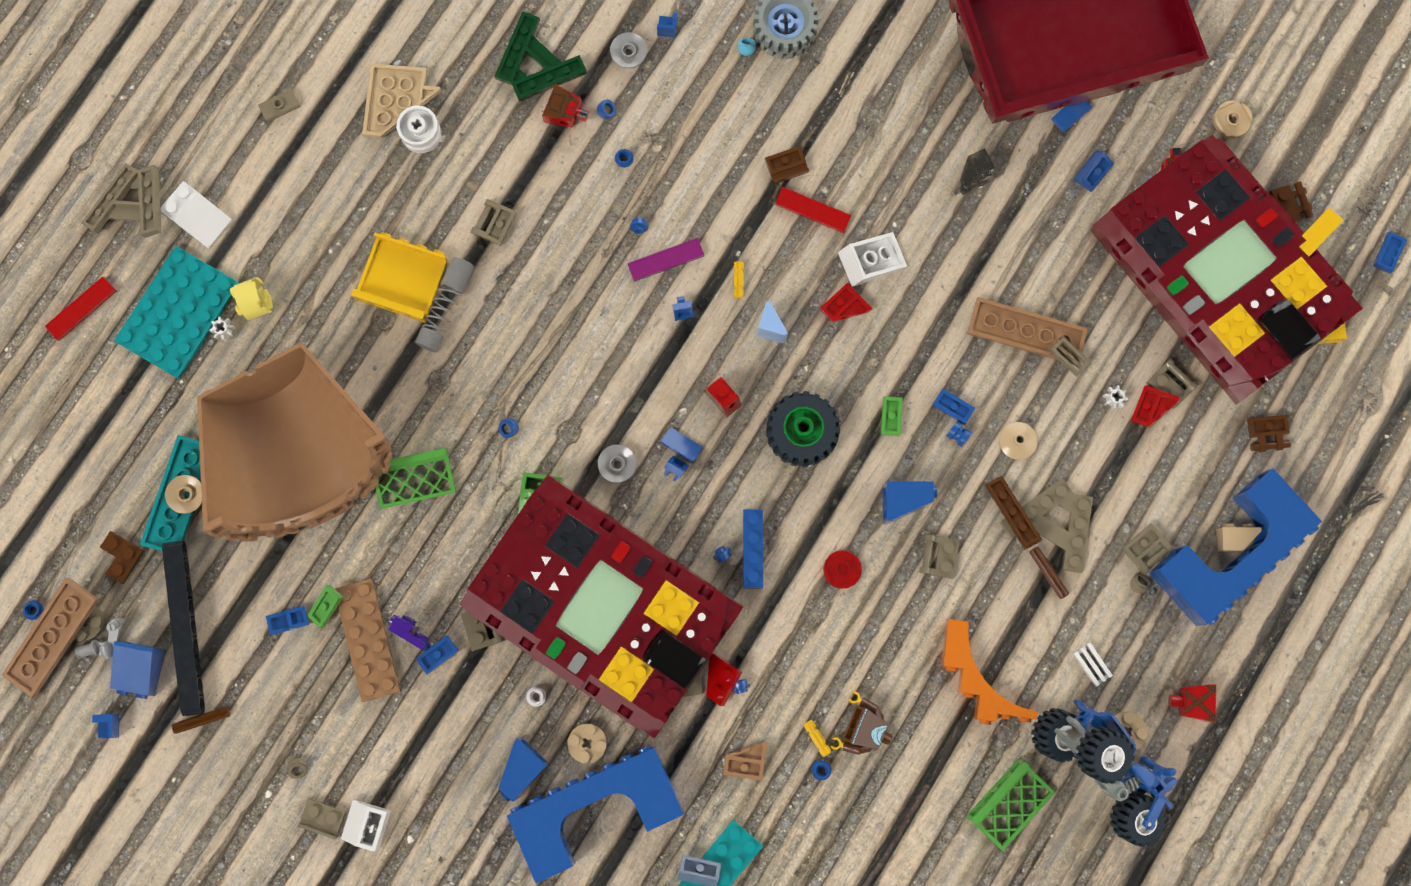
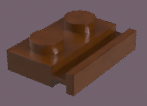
[765,146,809,184]

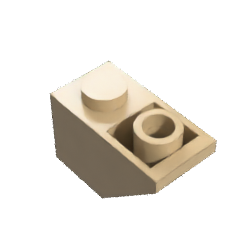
[1216,524,1261,552]

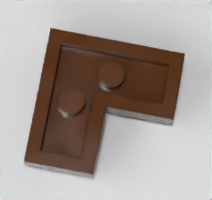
[100,531,145,584]

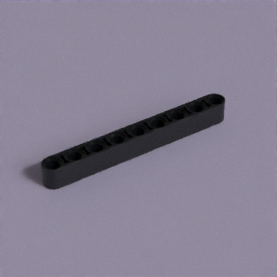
[162,540,205,716]

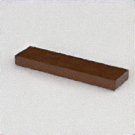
[985,476,1042,550]

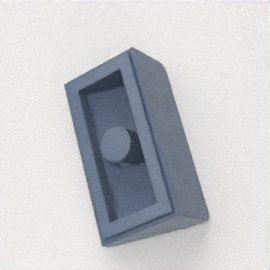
[677,855,721,886]

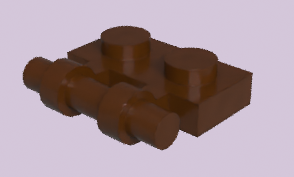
[1269,181,1313,223]
[1247,415,1291,452]

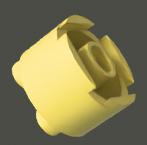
[230,277,273,321]

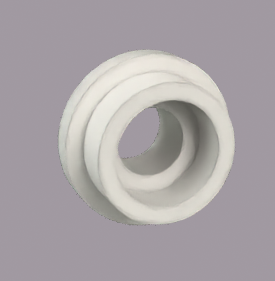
[526,687,546,707]

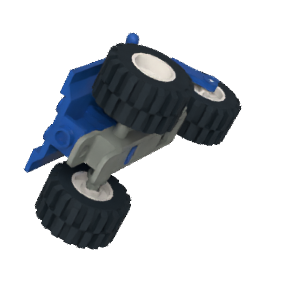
[1031,699,1178,847]

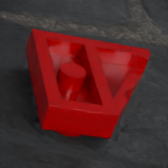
[819,283,873,323]
[1131,386,1181,428]
[706,653,742,706]

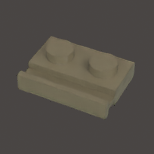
[298,798,347,840]

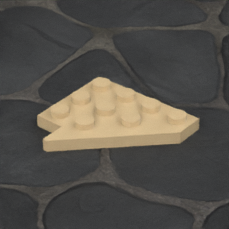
[362,64,441,138]

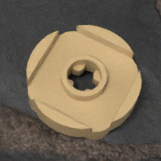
[1212,100,1252,139]
[1115,712,1148,750]
[567,724,607,763]

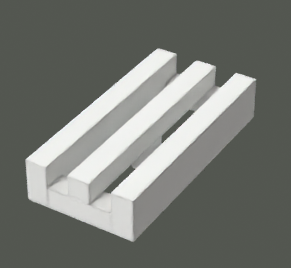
[1073,643,1113,687]

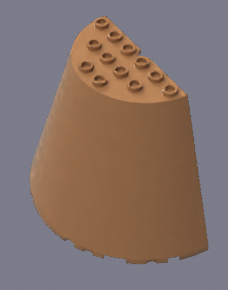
[197,343,392,541]

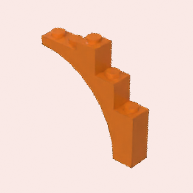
[941,619,1038,725]

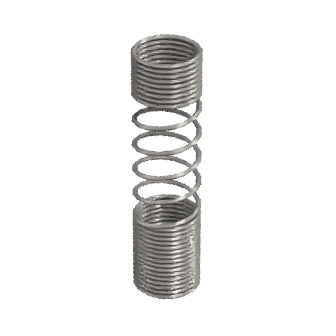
[415,257,475,352]

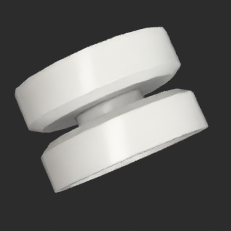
[396,106,442,153]

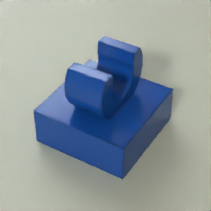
[672,296,694,321]
[664,456,689,481]

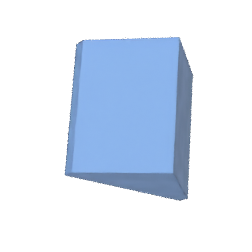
[757,300,788,343]

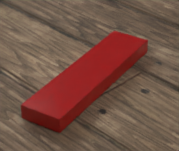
[775,187,851,234]
[45,276,117,341]

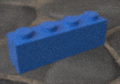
[743,509,763,589]

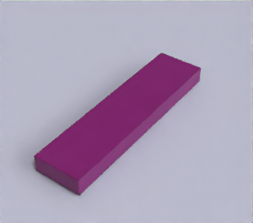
[627,238,704,282]

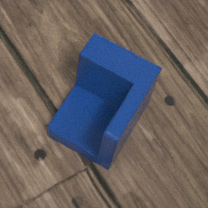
[657,12,678,38]
[92,714,119,738]

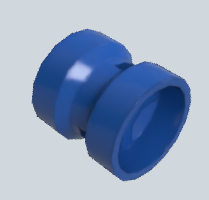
[946,421,973,447]

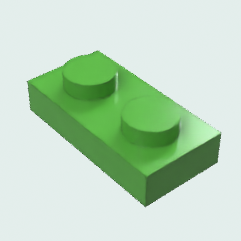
[880,396,902,437]
[307,585,343,628]

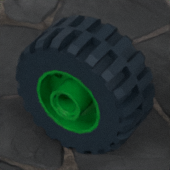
[766,391,840,467]

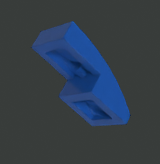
[1051,102,1093,132]
[266,606,309,636]

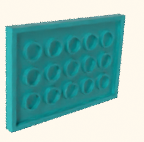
[114,246,239,380]

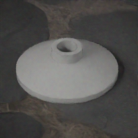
[610,32,647,68]
[598,445,636,483]

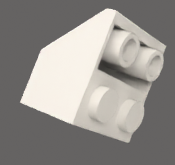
[341,800,391,852]

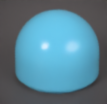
[738,38,756,56]

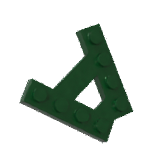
[494,11,587,102]

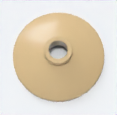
[999,422,1038,460]
[165,475,202,514]

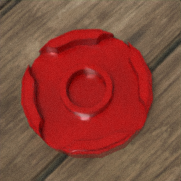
[823,550,862,589]

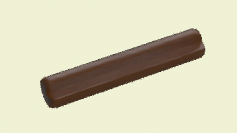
[1029,547,1069,599]
[172,707,230,734]

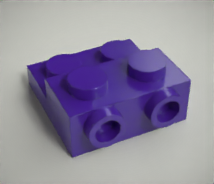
[388,614,432,650]

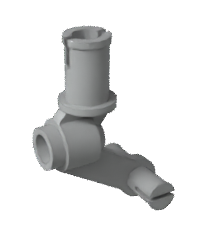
[75,618,125,659]

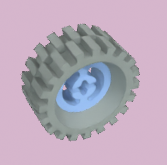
[753,0,819,59]

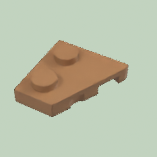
[723,742,767,781]

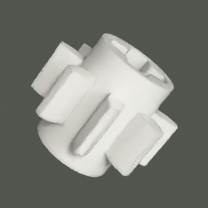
[209,317,235,341]
[1103,385,1128,410]

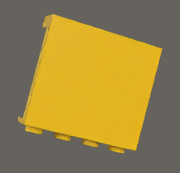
[351,232,449,323]

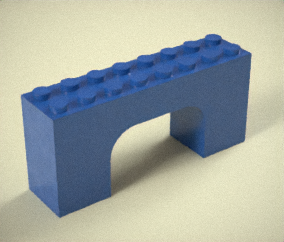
[1149,468,1322,626]
[507,745,684,884]

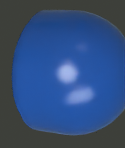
[597,99,616,119]
[499,418,519,438]

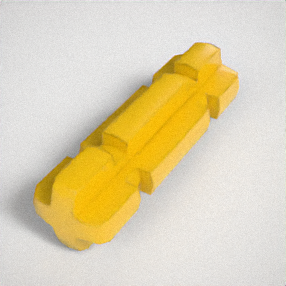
[734,261,744,299]
[804,720,831,757]

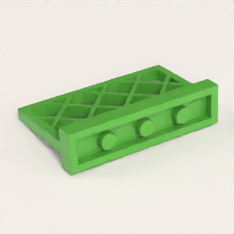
[376,447,456,509]
[966,758,1055,851]

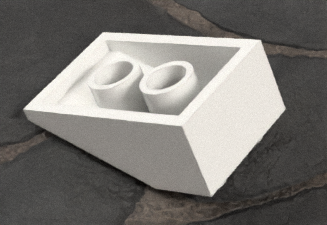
[160,181,233,249]
[838,232,907,287]

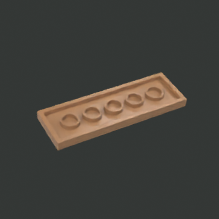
[967,297,1088,365]
[2,577,99,698]
[335,578,401,702]

